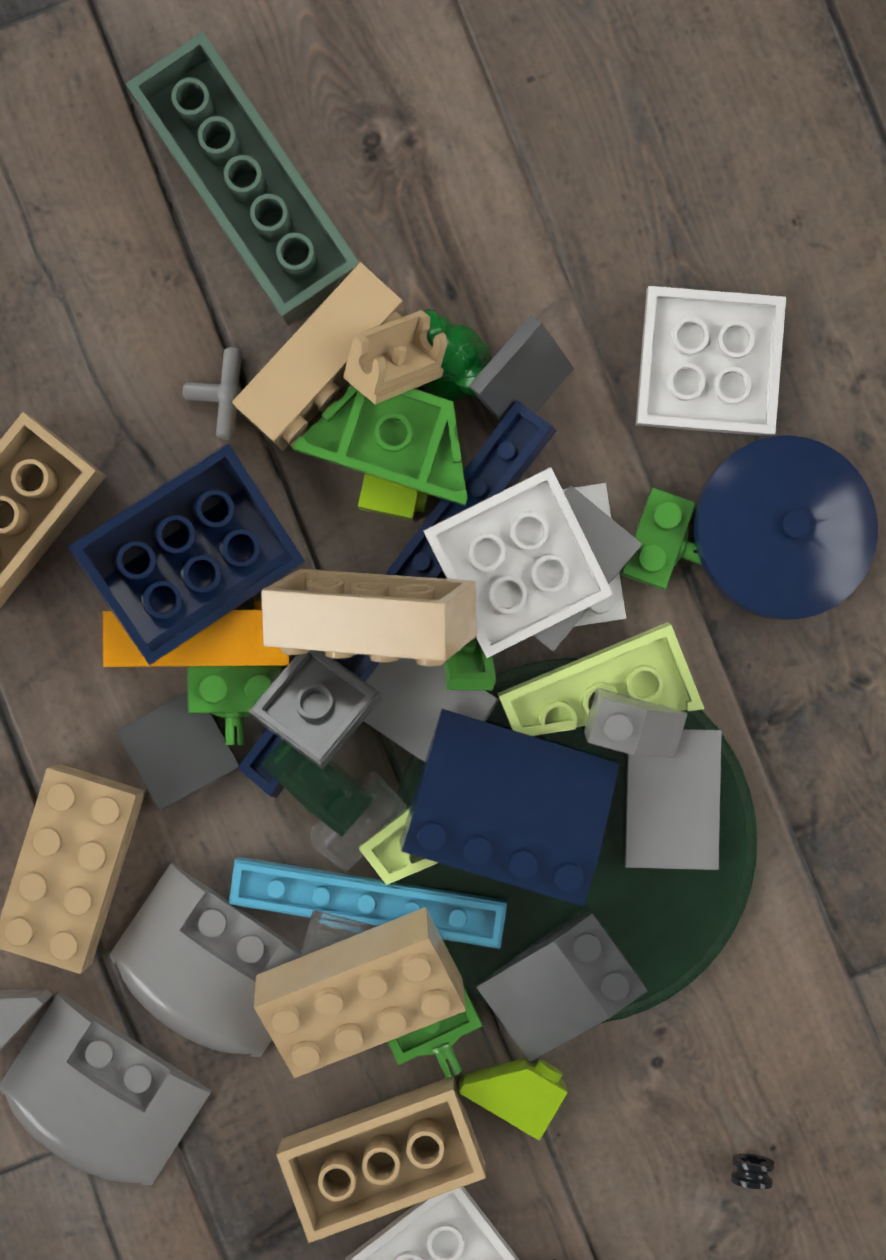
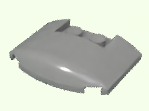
[110,863,307,1057]
[0,992,212,1185]

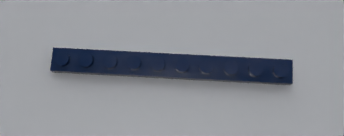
[238,401,556,798]

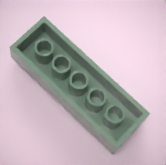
[125,31,359,326]

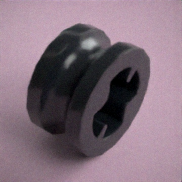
[731,1154,774,1189]

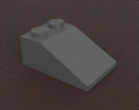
[476,905,648,1062]

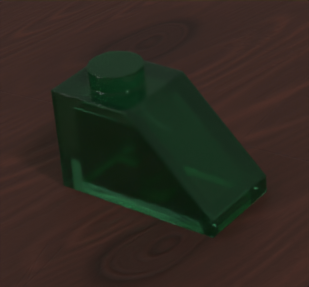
[262,740,373,837]

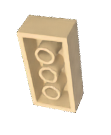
[231,262,405,451]
[0,412,106,608]
[261,569,476,666]
[0,764,146,974]
[254,907,466,1078]
[276,1076,486,1243]

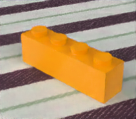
[103,601,293,667]

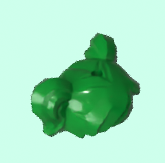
[421,309,492,402]

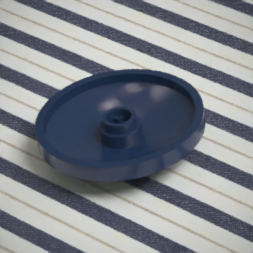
[694,435,878,620]

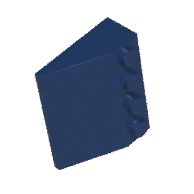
[66,443,305,665]
[400,708,620,906]

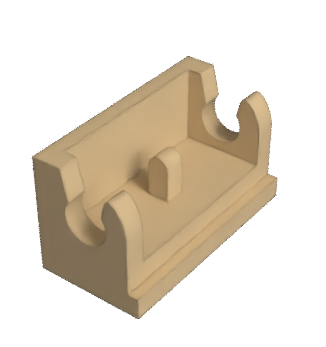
[343,310,447,404]

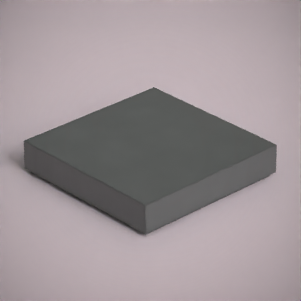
[469,315,574,423]
[249,650,382,770]
[116,692,241,811]

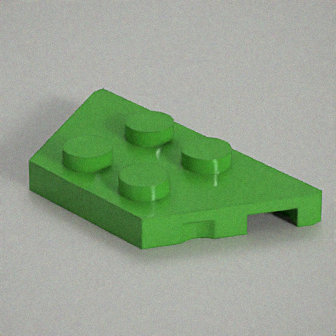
[293,385,467,506]

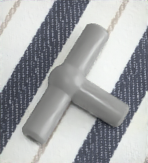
[183,347,242,440]

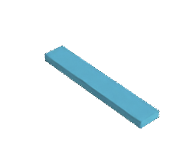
[229,857,508,949]

